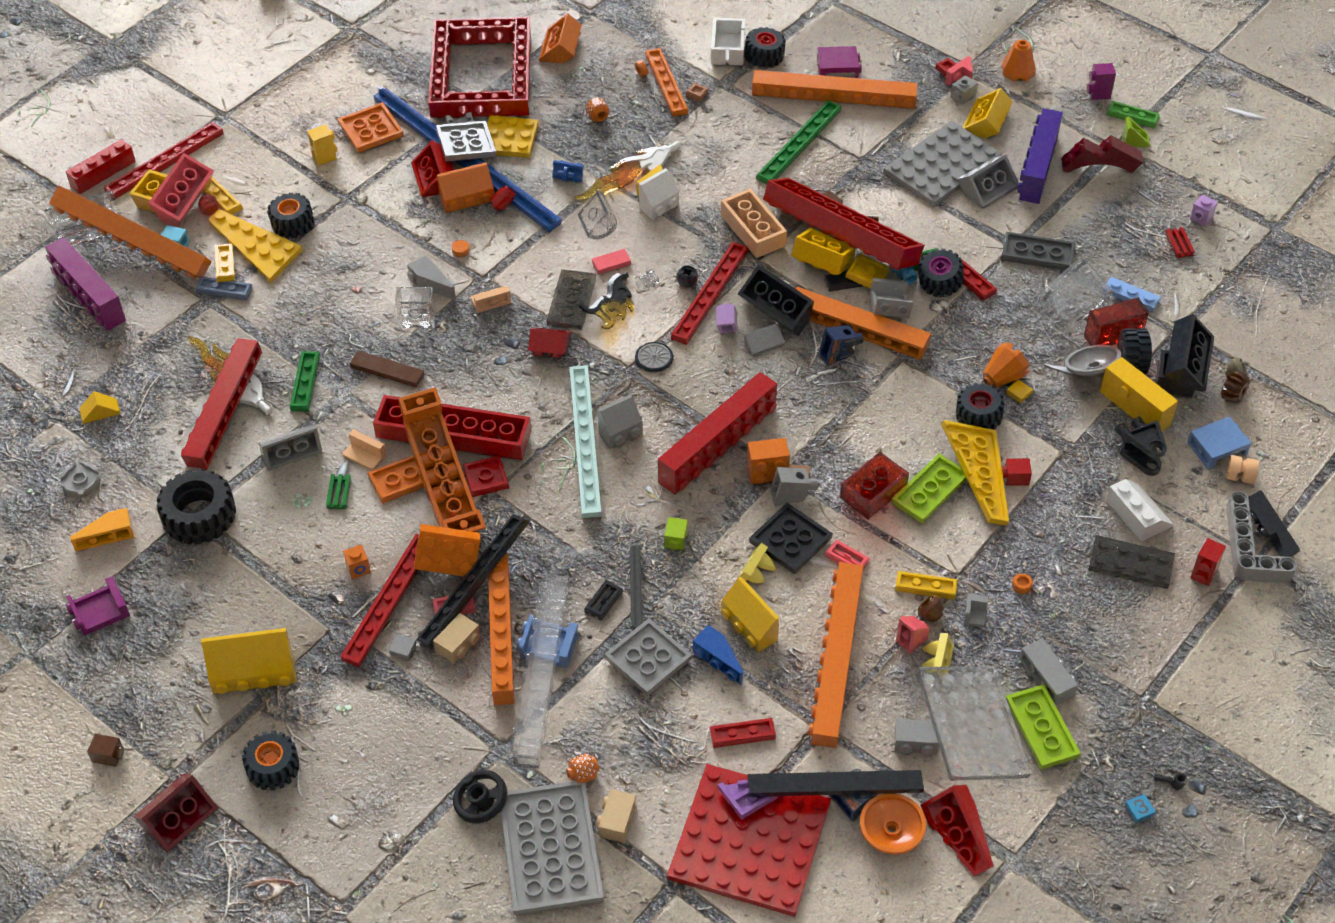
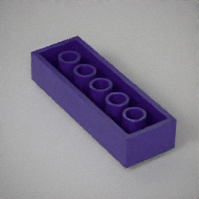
[1017,108,1063,204]

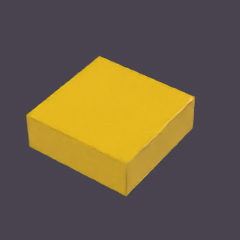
[1006,379,1033,404]

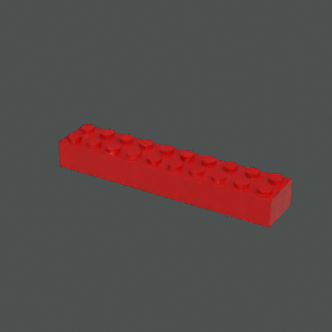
[763,178,925,270]

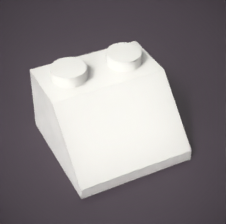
[639,168,679,220]

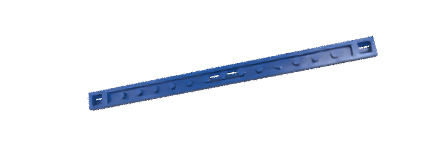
[374,86,562,232]

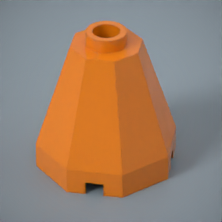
[1001,40,1036,81]
[983,343,1030,388]

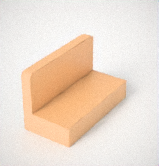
[471,286,511,313]
[343,429,387,471]

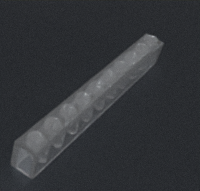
[509,574,570,769]

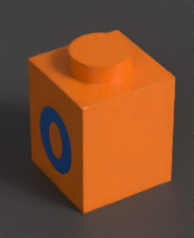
[343,544,371,579]

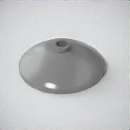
[1065,345,1122,377]

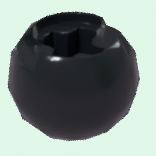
[676,265,699,288]

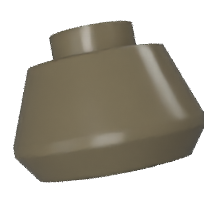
[1224,357,1248,377]

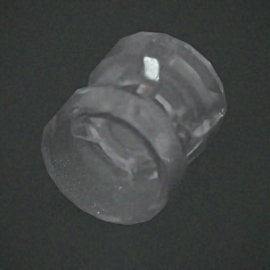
[635,269,660,292]

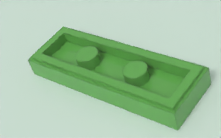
[1107,101,1160,129]

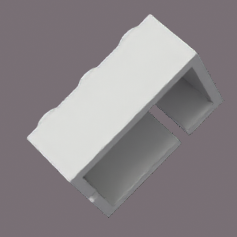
[711,18,745,65]

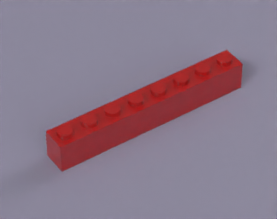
[181,338,262,469]

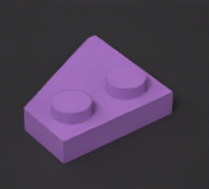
[717,780,777,820]

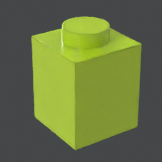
[664,517,688,550]

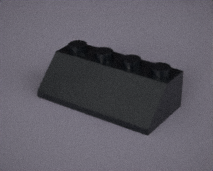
[737,265,814,337]
[1165,314,1214,392]

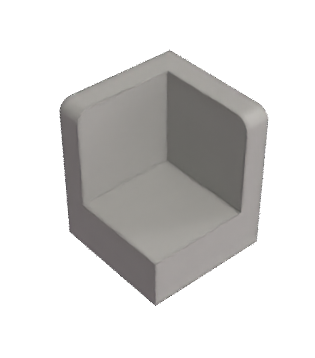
[964,593,988,627]

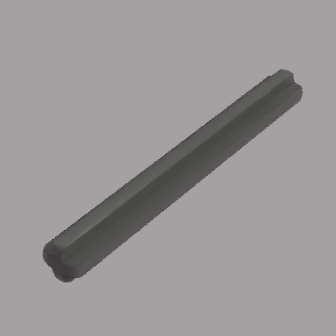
[630,545,642,630]

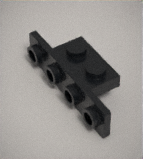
[1248,490,1300,557]

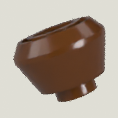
[917,595,944,622]

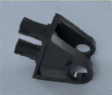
[1115,416,1167,476]

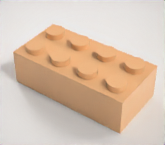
[721,189,787,258]

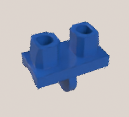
[552,160,584,182]

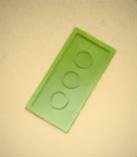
[891,453,967,524]
[1005,684,1081,770]

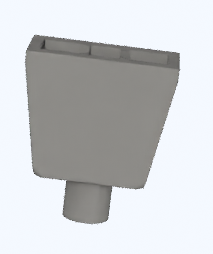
[770,467,818,506]

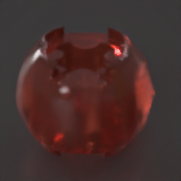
[198,194,219,216]

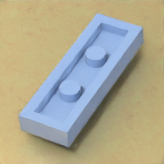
[1103,277,1160,312]

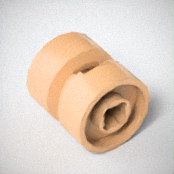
[1226,455,1259,485]

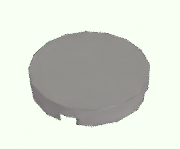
[60,463,100,497]

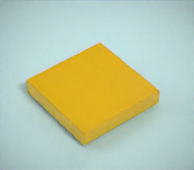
[845,253,890,288]

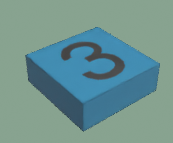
[1125,794,1156,823]

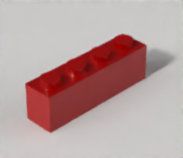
[65,139,136,194]

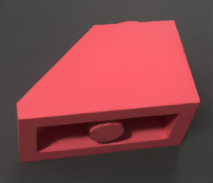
[896,616,929,654]

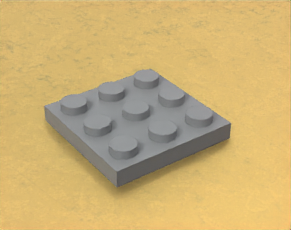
[436,121,496,161]
[604,618,692,696]

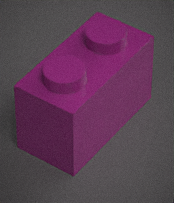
[1087,63,1116,100]

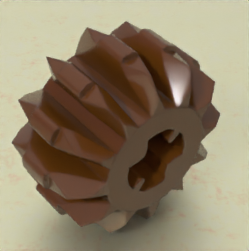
[1221,371,1250,404]

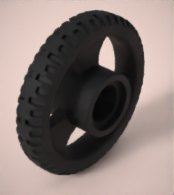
[453,770,508,824]

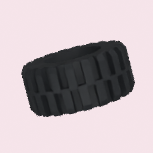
[156,469,236,544]

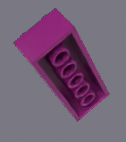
[45,237,126,331]

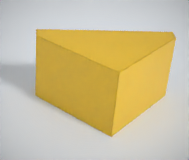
[79,391,120,424]

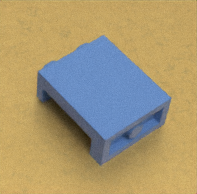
[1187,416,1251,470]
[517,615,578,668]

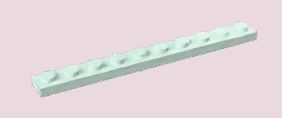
[569,365,602,518]

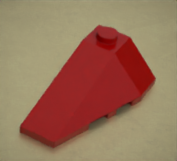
[920,785,994,876]

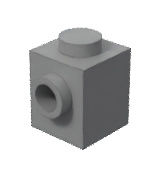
[951,75,978,104]

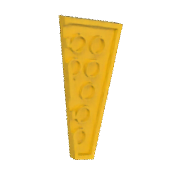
[208,209,303,283]
[941,420,1009,526]

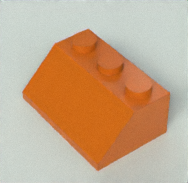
[538,13,582,63]
[437,162,494,213]

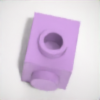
[1190,194,1218,226]
[716,303,738,333]

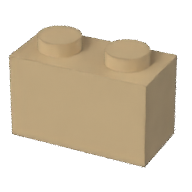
[433,613,480,664]
[596,789,636,843]

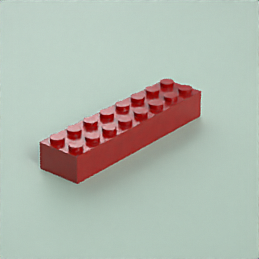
[658,372,777,495]
[373,395,531,460]

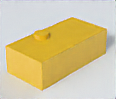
[1100,357,1178,431]

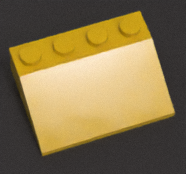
[201,628,297,694]

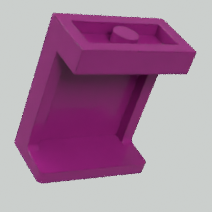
[817,46,862,78]
[65,576,130,636]

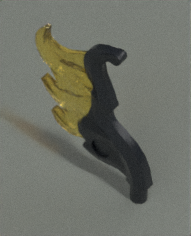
[579,271,634,329]

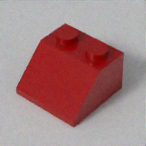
[528,327,572,357]

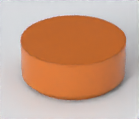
[635,60,649,77]
[452,240,470,257]
[1012,573,1033,594]

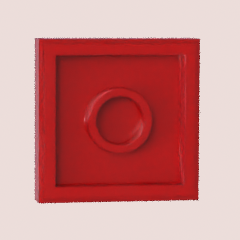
[462,456,509,497]

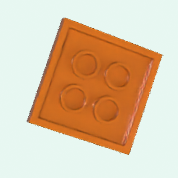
[338,102,404,153]

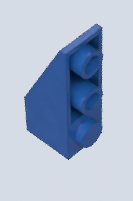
[692,625,743,685]

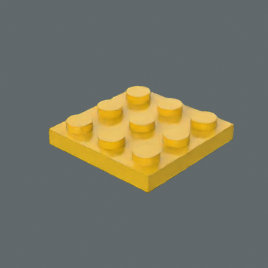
[487,116,539,158]

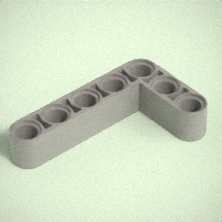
[1226,491,1297,583]

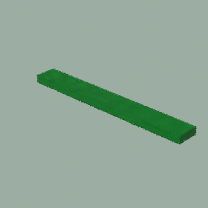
[756,100,842,184]

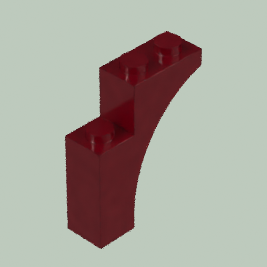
[1061,135,1144,173]

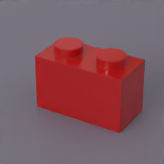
[1190,538,1226,586]

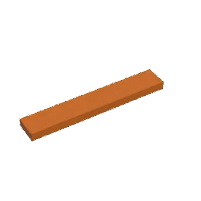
[645,48,688,117]

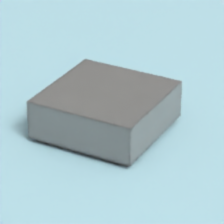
[389,634,417,660]

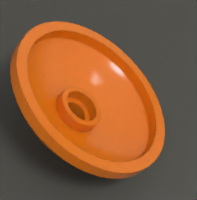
[860,793,926,855]

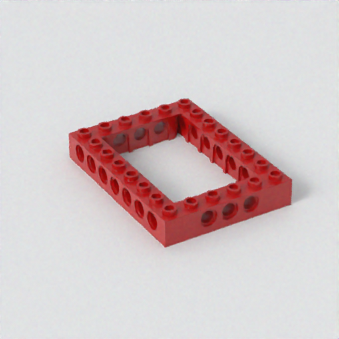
[428,17,531,118]

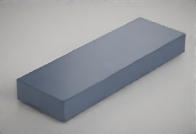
[195,276,253,301]

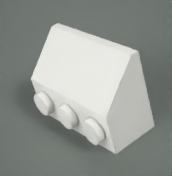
[1106,479,1174,542]

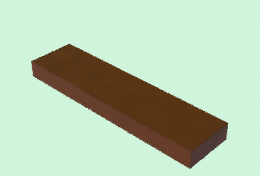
[350,351,425,387]

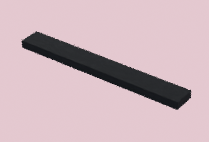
[416,514,529,650]
[747,770,924,797]

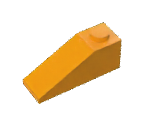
[70,508,134,552]

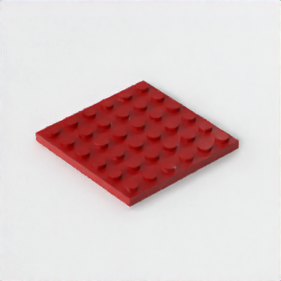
[667,764,831,917]

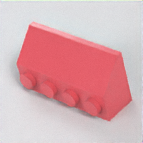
[148,153,214,228]

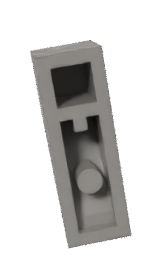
[407,255,456,300]

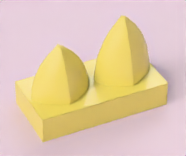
[737,543,776,583]
[922,633,954,679]

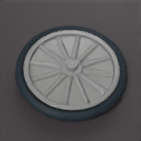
[635,342,673,372]

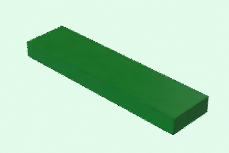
[289,351,320,412]

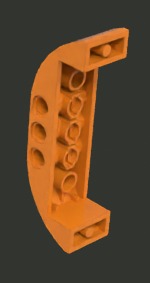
[398,387,486,532]

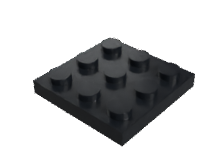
[749,503,833,574]

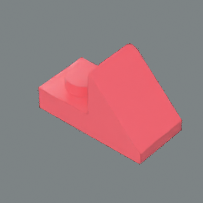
[945,56,973,86]

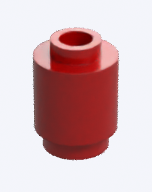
[490,185,516,211]

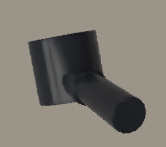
[1154,773,1186,790]

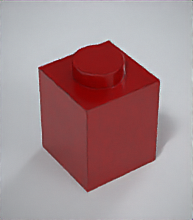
[1002,458,1032,486]

